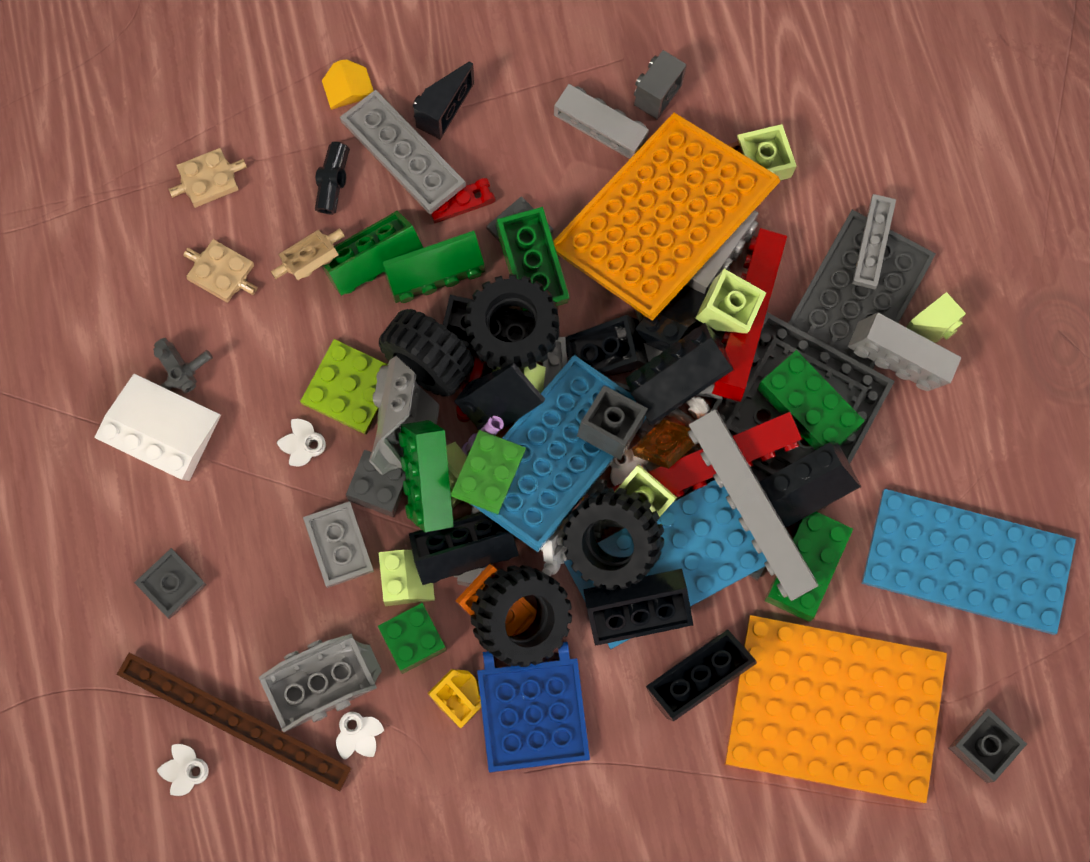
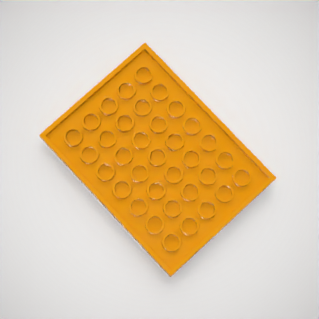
[553,113,780,321]
[724,615,947,804]

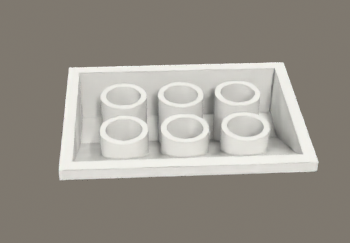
[94,374,221,481]

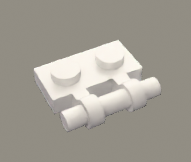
[541,517,569,576]

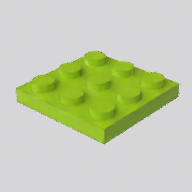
[300,339,388,435]

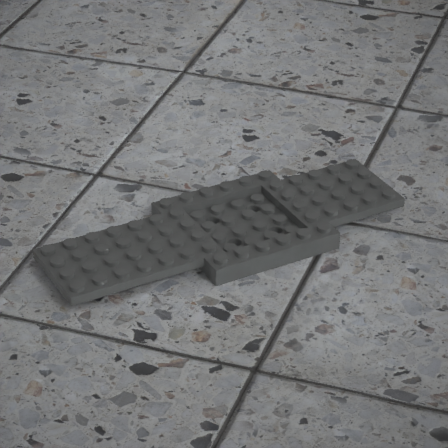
[694,210,936,581]

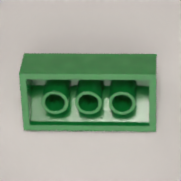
[321,210,423,296]
[383,231,485,303]

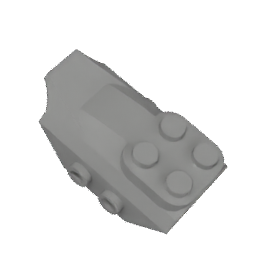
[369,356,440,475]
[259,634,382,733]

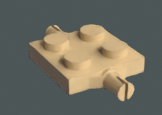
[169,148,247,208]
[271,228,345,280]
[184,239,258,303]

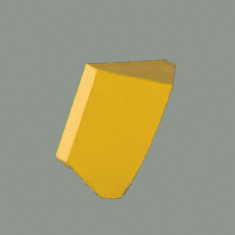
[322,59,374,110]
[427,669,481,728]

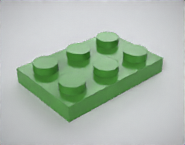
[451,430,526,514]

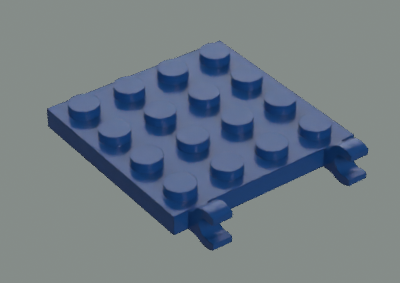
[477,642,590,773]

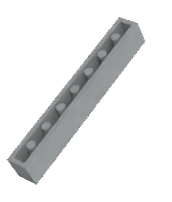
[688,409,818,601]

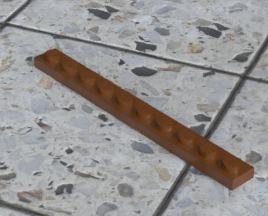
[116,652,352,792]

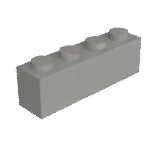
[554,84,649,159]

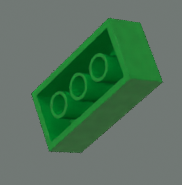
[495,207,570,312]
[757,350,865,450]
[398,420,454,532]
[764,512,853,622]

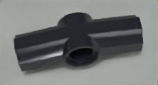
[315,142,350,215]

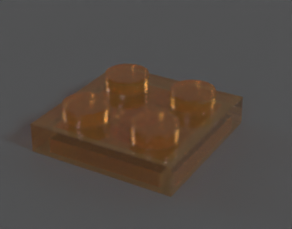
[631,419,695,469]

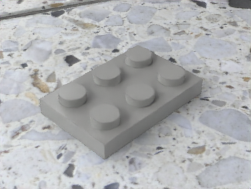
[303,501,374,588]

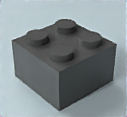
[634,50,687,120]
[577,385,648,460]
[346,450,406,518]
[949,709,1027,783]

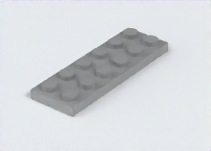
[340,90,466,214]

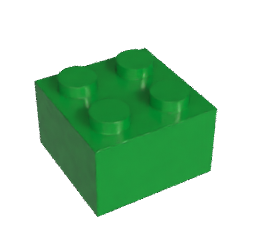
[378,603,447,674]

